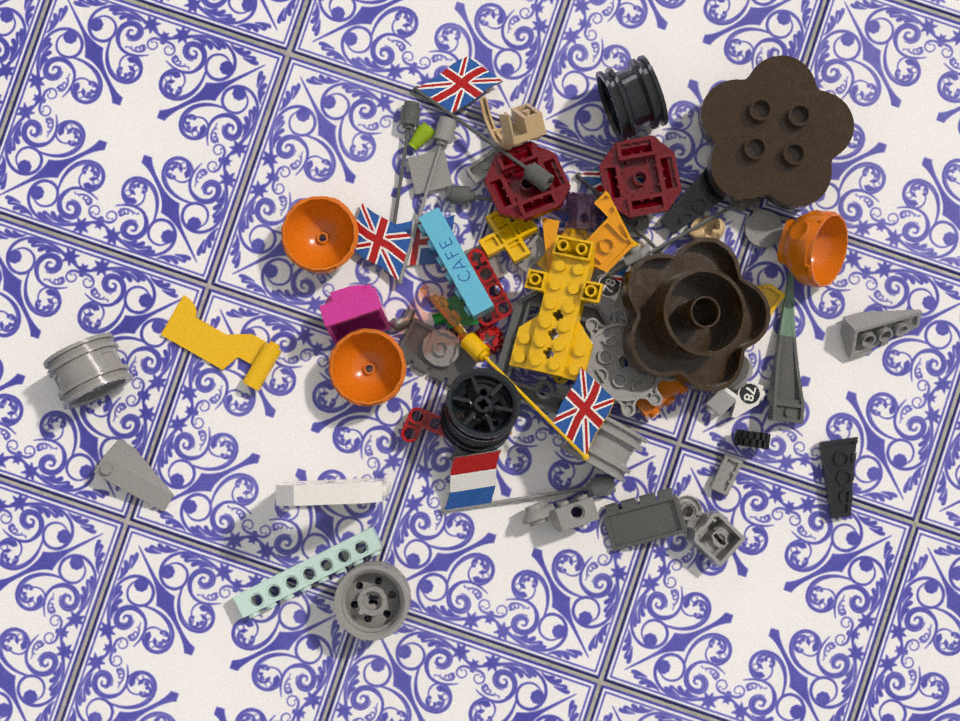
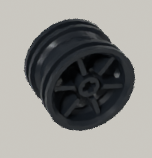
[596,55,668,141]
[440,368,521,454]

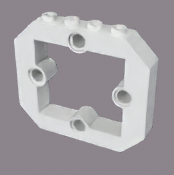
[276,478,391,506]

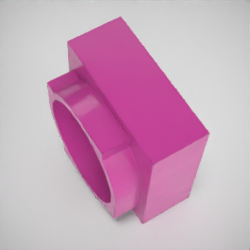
[319,284,391,345]

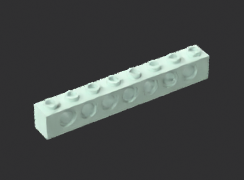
[233,526,384,619]

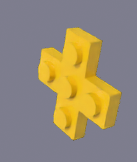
[478,211,538,265]

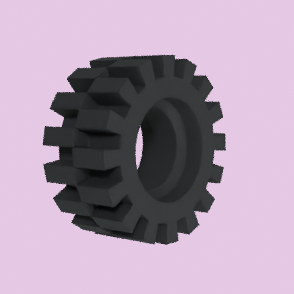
[734,429,771,449]

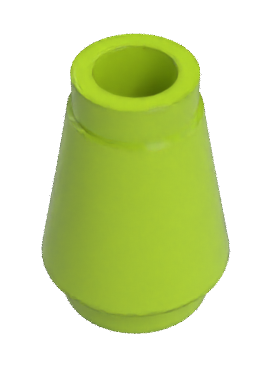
[408,122,435,151]

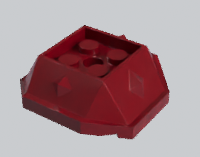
[598,135,682,219]
[484,141,571,222]

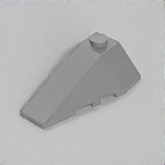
[840,309,922,360]
[94,439,174,512]

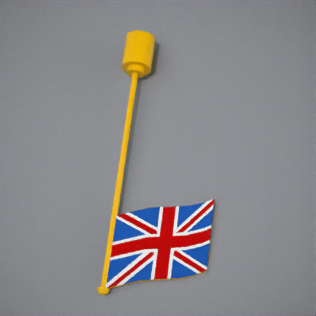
[460,332,615,461]

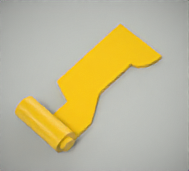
[161,295,282,391]

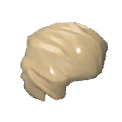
[688,215,725,240]

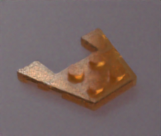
[420,284,468,340]

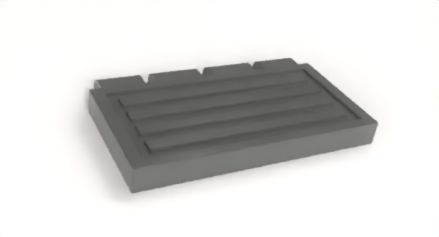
[399,317,477,387]
[602,488,688,551]

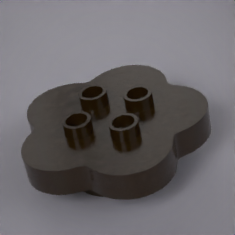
[698,55,854,210]
[620,237,771,392]

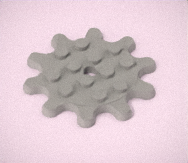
[573,308,676,417]

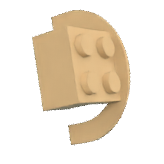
[479,96,546,150]

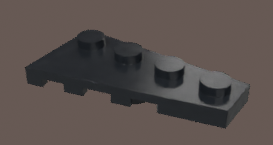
[660,168,725,234]
[818,437,858,519]

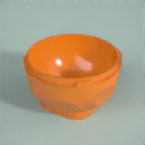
[281,196,359,274]
[777,210,848,287]
[328,328,406,407]

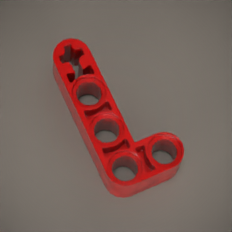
[468,248,512,326]
[401,407,446,442]

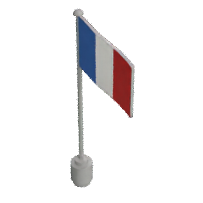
[442,449,616,514]

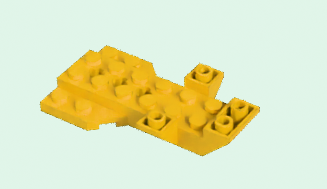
[509,235,604,381]

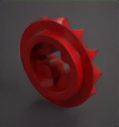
[475,325,504,355]

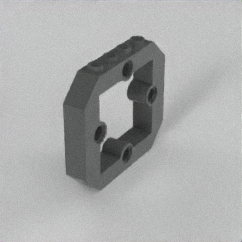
[497,291,609,414]

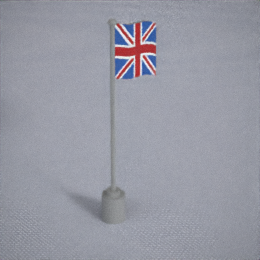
[355,116,458,285]

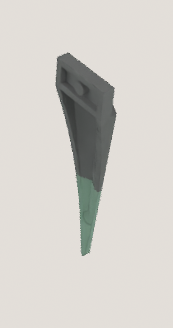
[767,271,805,424]

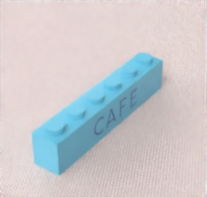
[417,207,495,321]

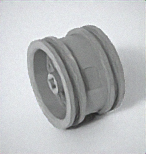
[43,333,134,409]

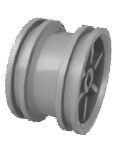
[559,417,648,483]
[334,560,411,641]

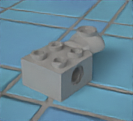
[522,493,600,533]
[678,495,746,567]

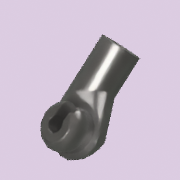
[390,307,416,330]

